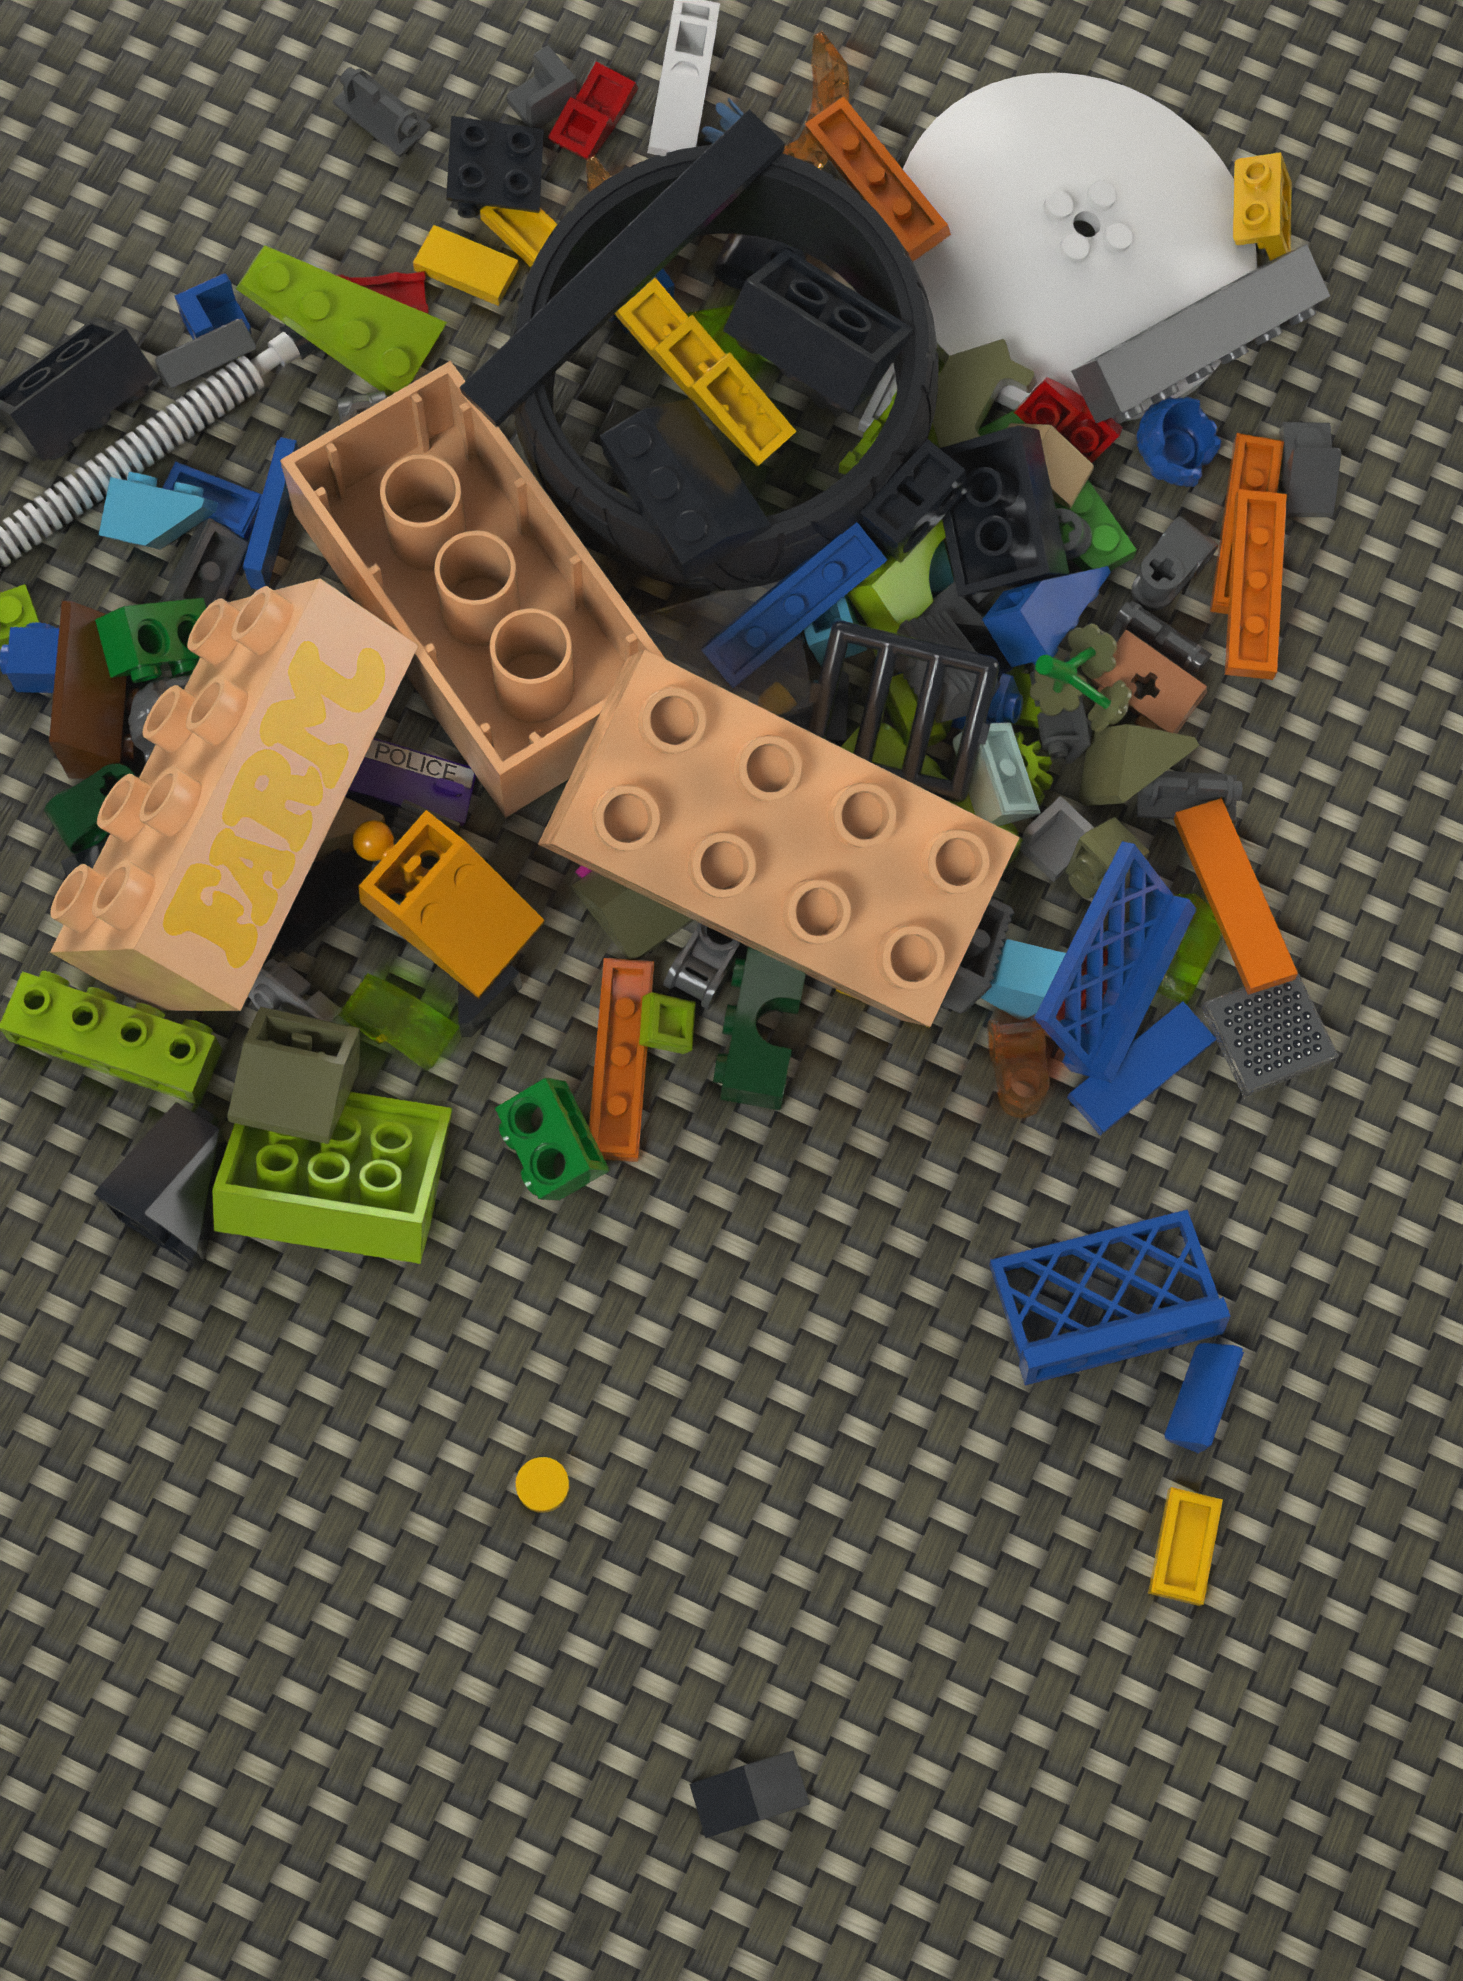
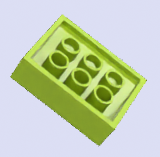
[212,1092,452,1264]

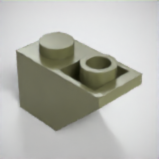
[1065,817,1150,899]

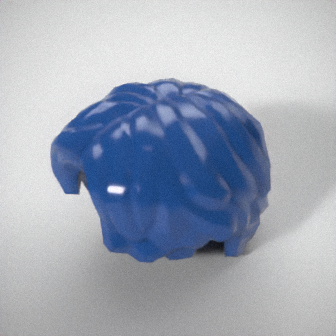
[1136,396,1221,487]

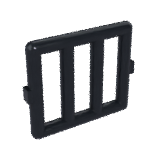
[807,620,999,803]

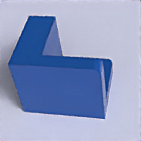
[174,274,252,340]

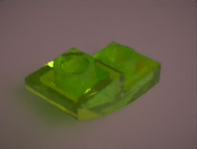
[338,973,459,1071]

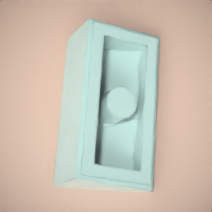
[953,723,1040,826]

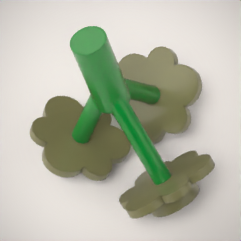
[1030,623,1132,733]

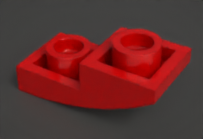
[1014,377,1123,463]

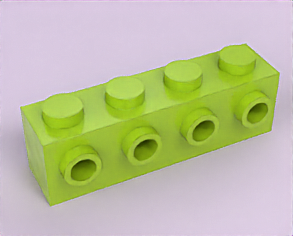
[0,971,222,1105]

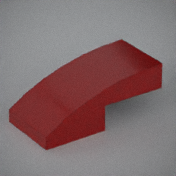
[548,62,638,161]

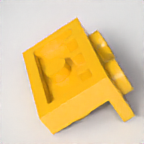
[1233,152,1292,261]

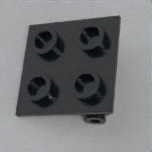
[446,116,544,218]

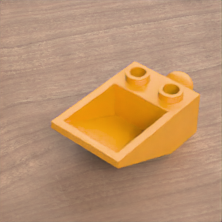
[353,810,545,998]

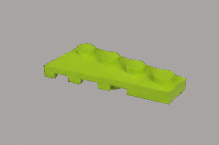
[236,245,447,397]

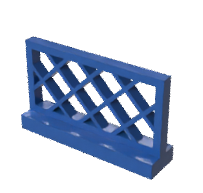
[1034,841,1196,1083]
[989,1209,1231,1385]

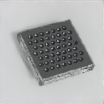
[1201,969,1339,1098]

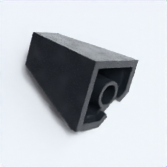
[94,1102,226,1271]

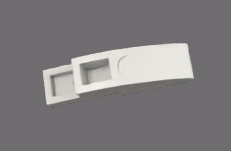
[647,0,720,156]

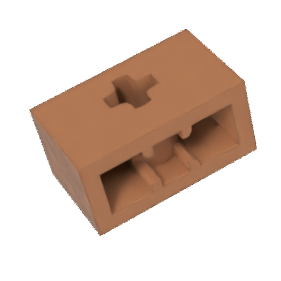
[1091,630,1207,734]

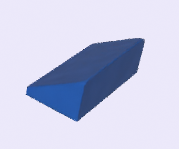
[1164,1343,1244,1454]

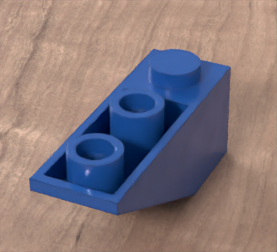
[982,566,1111,667]

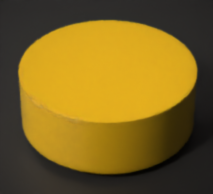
[516,1457,569,1513]

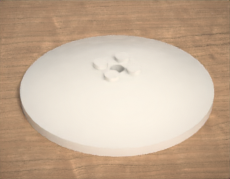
[903,73,1257,422]

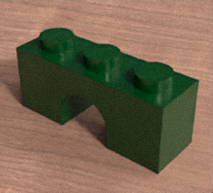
[713,946,806,1110]

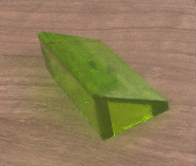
[1157,893,1222,1005]

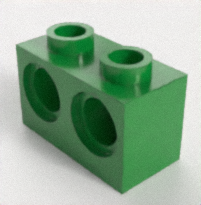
[95,598,206,683]
[495,1078,610,1201]

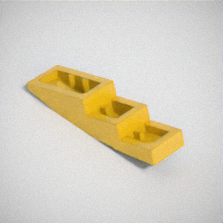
[615,278,797,466]

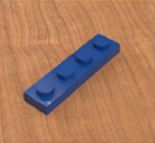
[700,522,887,688]

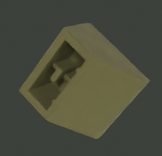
[228,1006,360,1144]

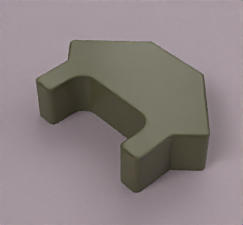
[933,339,1037,448]

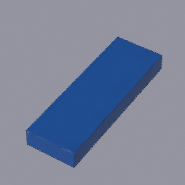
[243,437,299,590]
[1067,1001,1216,1136]

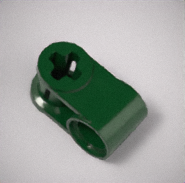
[44,764,135,854]

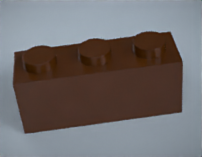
[49,601,141,780]

